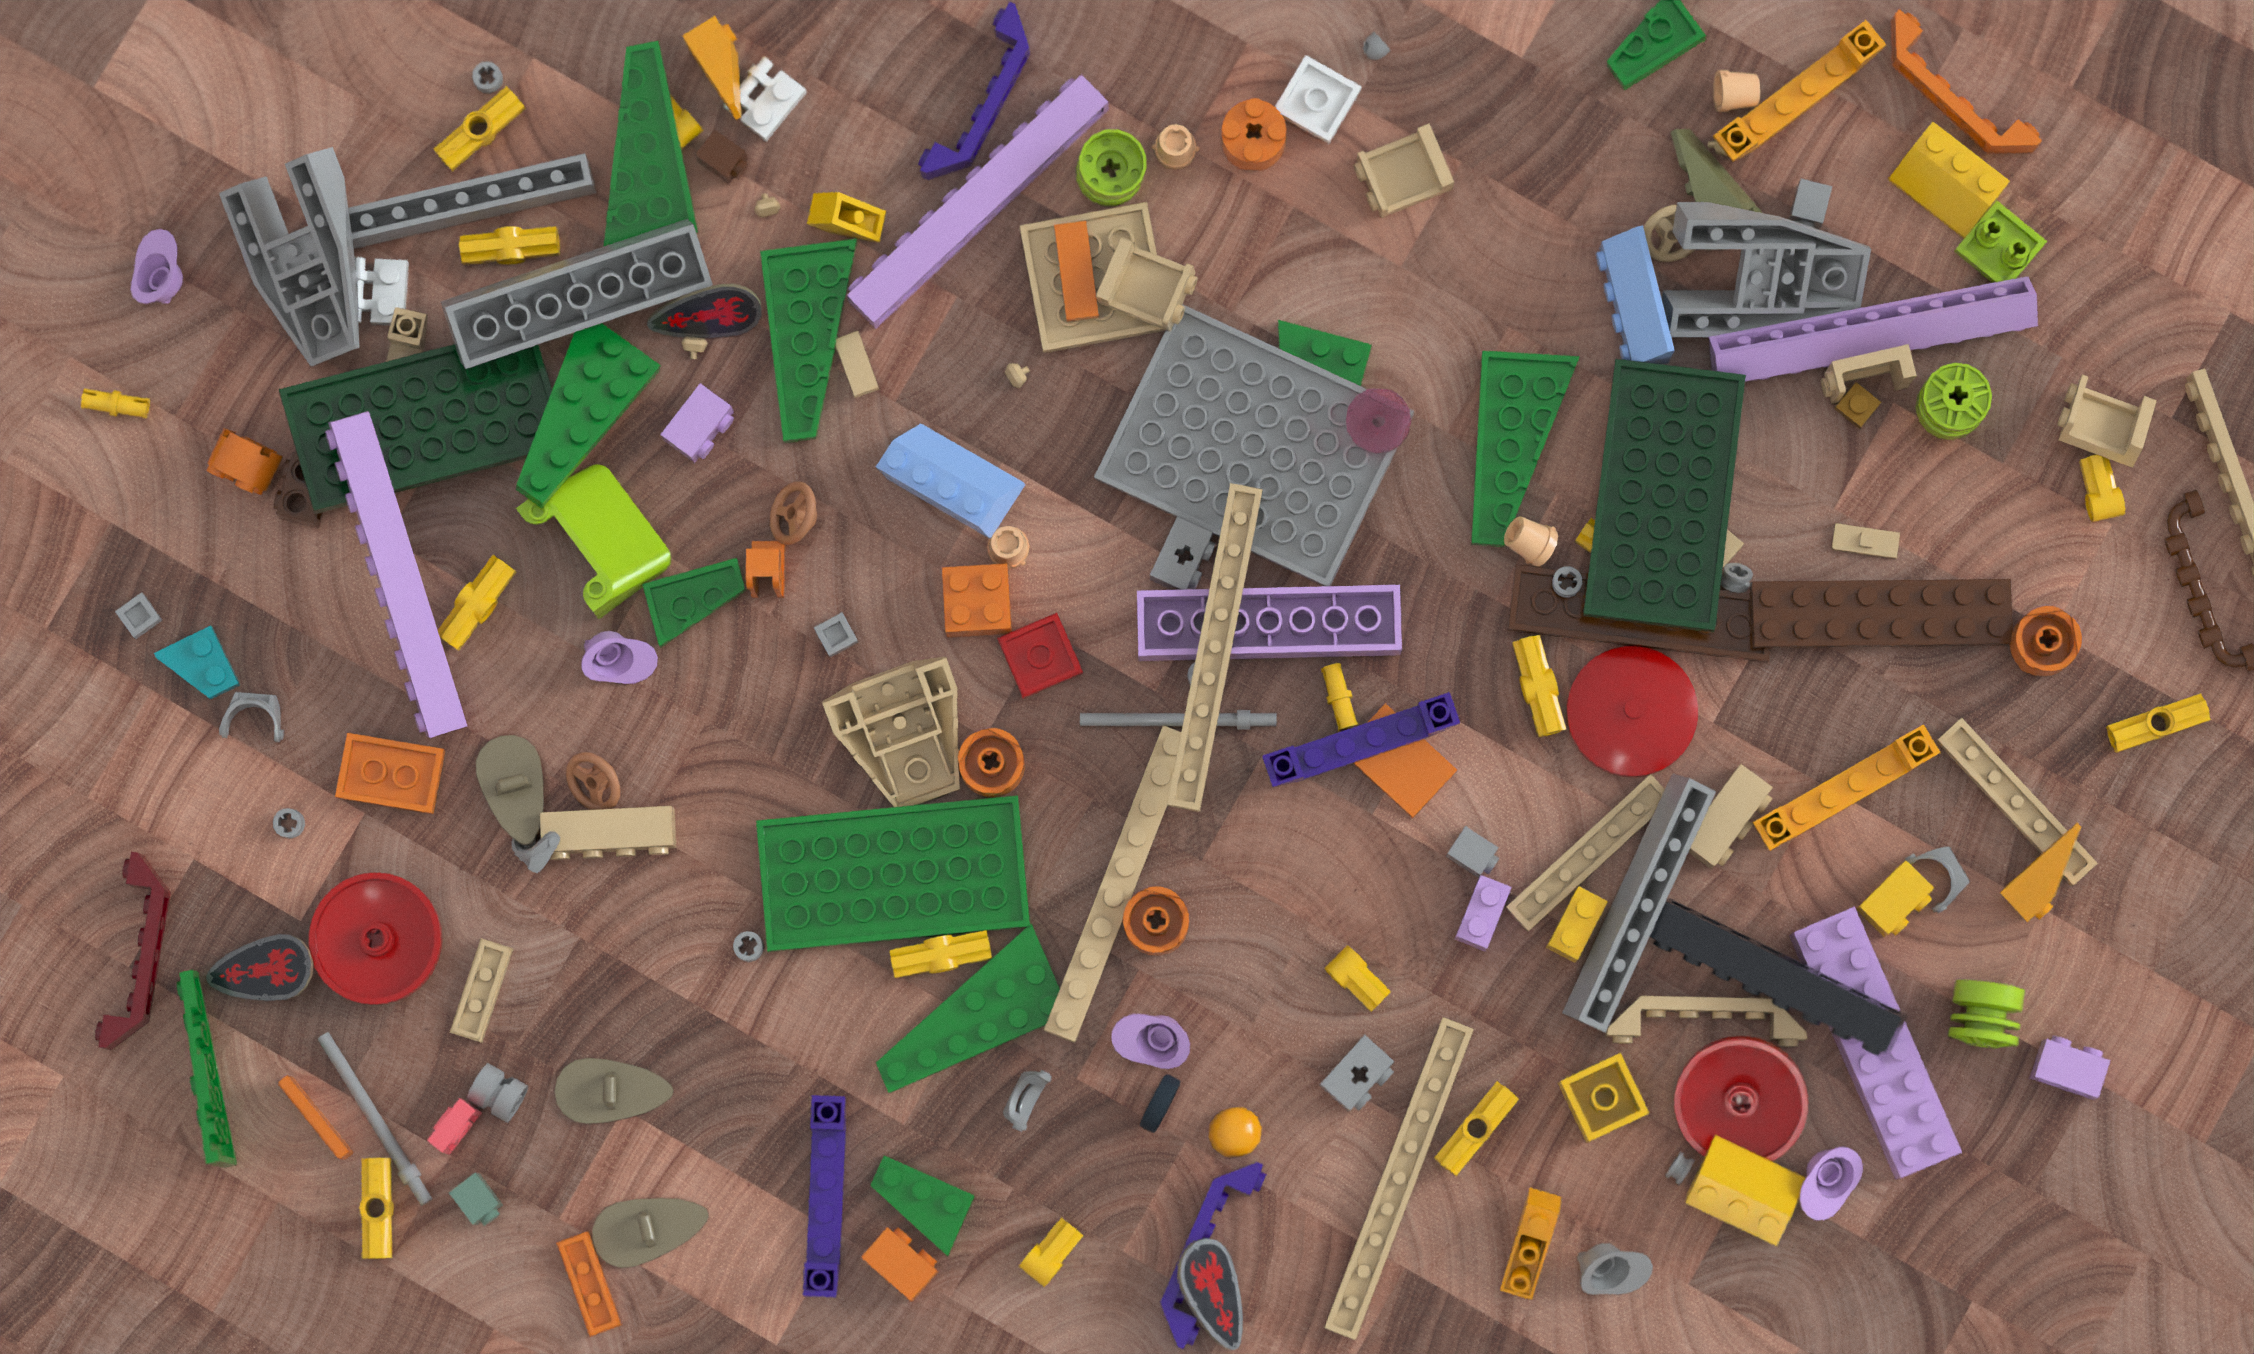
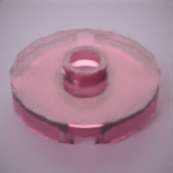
[1346,388,1412,454]

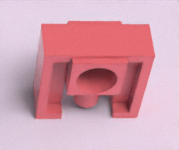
[427,1098,482,1155]

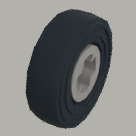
[1139,1074,1181,1133]

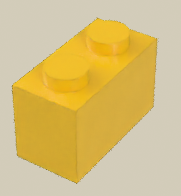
[1856,860,1934,937]
[1546,886,1608,963]

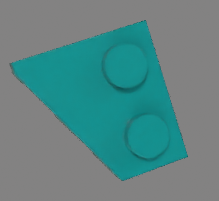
[154,626,240,699]

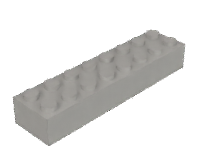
[441,219,713,369]

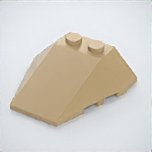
[822,656,960,807]

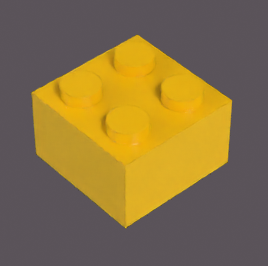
[1558,1053,1649,1143]

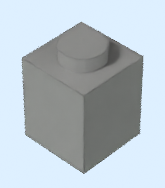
[1789,179,1832,230]
[1446,826,1499,878]

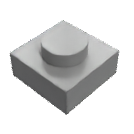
[115,592,163,639]
[814,612,858,658]

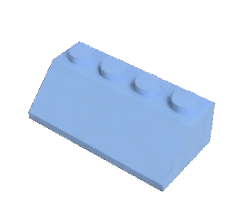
[1596,225,1675,364]
[876,424,1026,539]

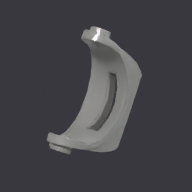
[219,692,284,742]
[511,831,560,873]
[1905,846,1970,913]
[1003,1070,1052,1132]

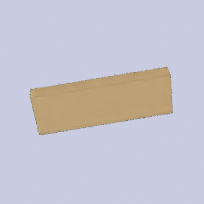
[450,938,513,1043]

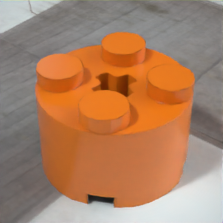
[1221,98,1286,171]
[206,428,283,495]
[2010,606,2082,676]
[958,728,1025,798]
[1123,887,1189,956]

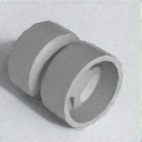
[466,1063,529,1123]

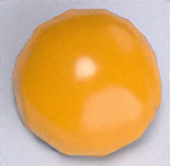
[1208,1107,1262,1158]

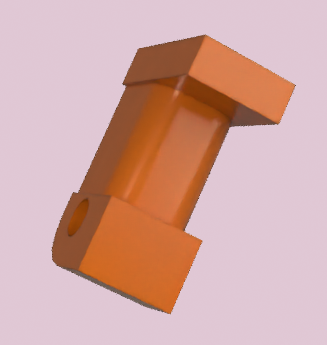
[746,541,785,598]

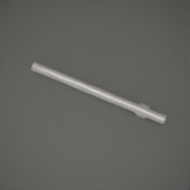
[1080,710,1277,730]
[318,1032,432,1206]

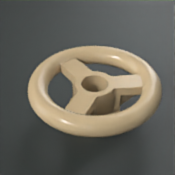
[1643,205,1695,262]

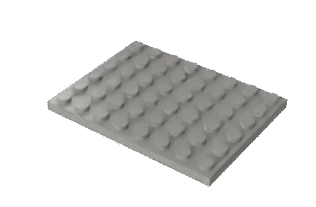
[1094,304,1414,586]

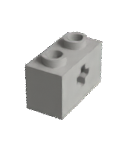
[1150,516,1216,590]
[1320,1035,1394,1112]

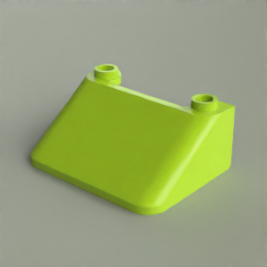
[516,464,671,619]

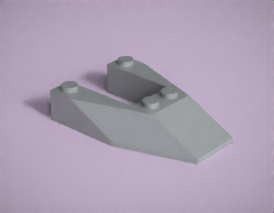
[219,147,359,367]
[1662,202,1871,337]

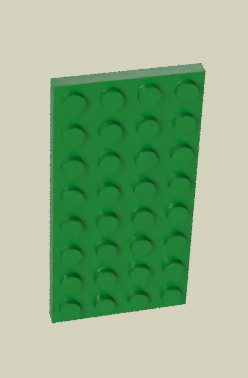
[756,795,1030,952]

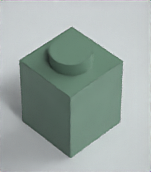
[449,1172,503,1226]

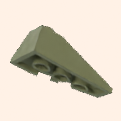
[1671,129,1762,250]

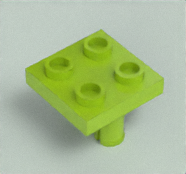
[1954,201,2047,283]

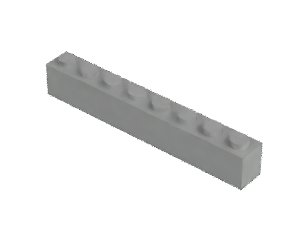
[348,153,596,249]
[1562,773,1716,1032]

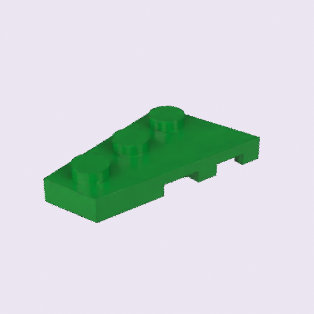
[1607,0,1706,91]
[642,558,746,648]
[870,1155,975,1256]

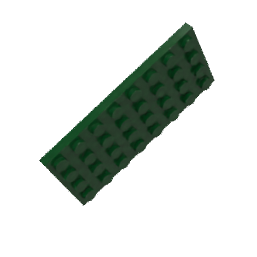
[279,344,552,514]
[1583,359,1746,633]

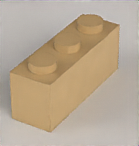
[1688,764,1773,869]

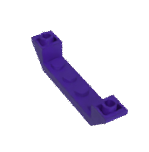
[918,1,1030,180]
[1262,692,1460,787]
[803,1095,846,1297]
[1160,1162,1267,1349]

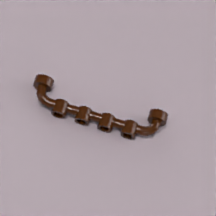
[2164,489,2254,672]

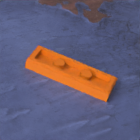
[1054,221,1099,322]
[278,1075,354,1160]
[557,1231,622,1337]

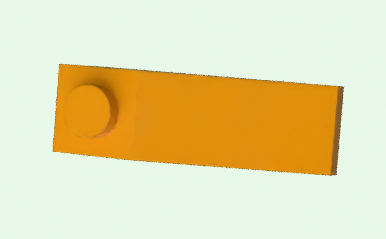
[682,16,742,120]
[2000,823,2081,922]

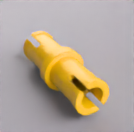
[81,388,150,419]
[1321,663,1359,732]

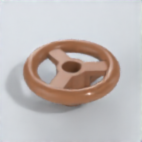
[770,481,817,545]
[566,752,620,810]

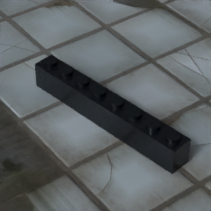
[1650,898,1908,1055]

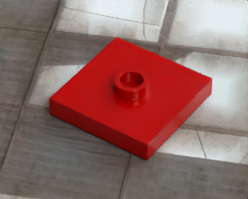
[997,613,1083,699]

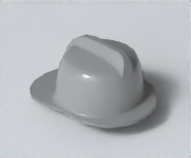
[1577,1243,1653,1295]

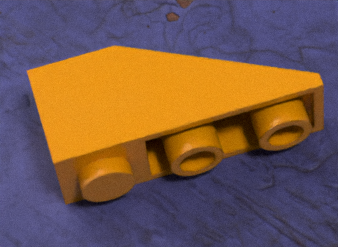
[1500,1188,1562,1300]

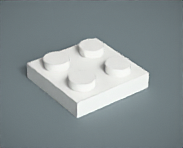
[1275,55,1362,144]

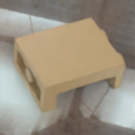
[1353,124,1454,218]
[1096,237,1198,332]
[1821,344,1917,404]
[2057,374,2157,467]

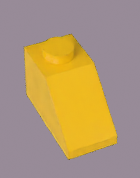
[807,192,886,242]

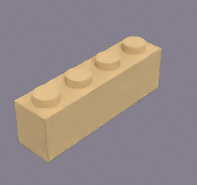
[540,806,676,860]

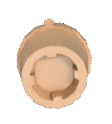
[1713,70,1760,112]
[1152,124,1199,170]
[1504,516,1558,567]
[987,526,1030,569]

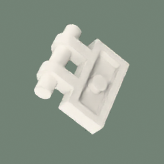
[723,57,807,141]
[355,257,409,326]

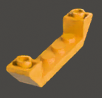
[1713,20,1886,162]
[1753,724,1941,851]

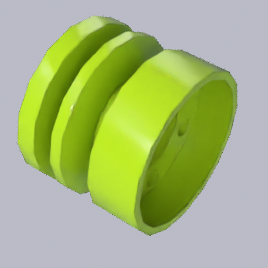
[1076,129,1147,206]
[1915,363,1992,440]
[1948,980,2025,1049]

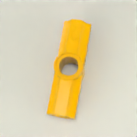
[433,86,526,172]
[459,226,560,265]
[438,555,516,651]
[1512,635,1566,738]
[2106,693,2211,753]
[889,930,992,978]
[1434,1081,1519,1176]
[359,1158,394,1259]

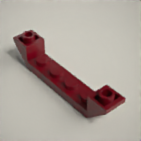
[95,851,171,1050]

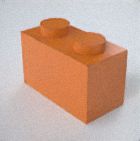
[861,1227,939,1302]

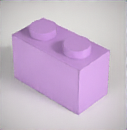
[661,383,734,463]
[1455,875,1512,951]
[2030,1036,2110,1100]

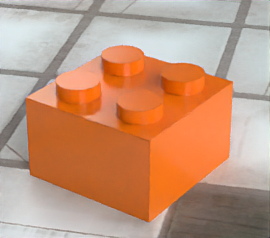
[942,564,1012,638]

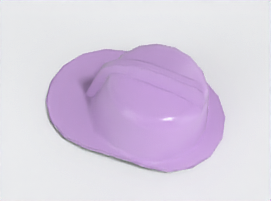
[131,229,183,304]
[581,631,658,684]
[1112,1014,1190,1069]
[1800,1147,1863,1220]

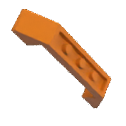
[1891,9,2042,154]

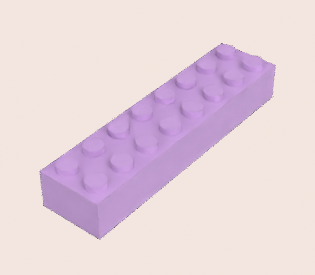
[1137,585,1402,661]
[1789,907,1962,1180]

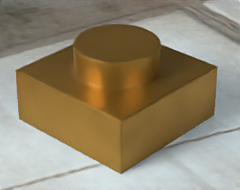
[1834,382,1881,429]

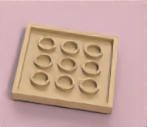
[1020,202,1166,353]

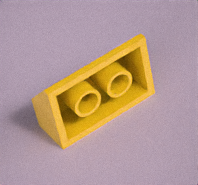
[1888,122,2010,239]
[1685,1135,1806,1246]

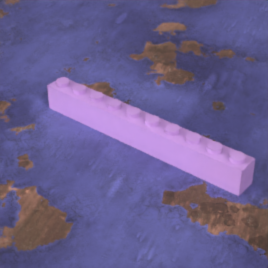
[847,75,1109,329]
[1709,276,2038,382]
[325,411,467,738]

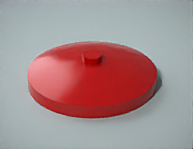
[1566,646,1698,777]
[309,873,442,1005]
[1674,1036,1808,1161]

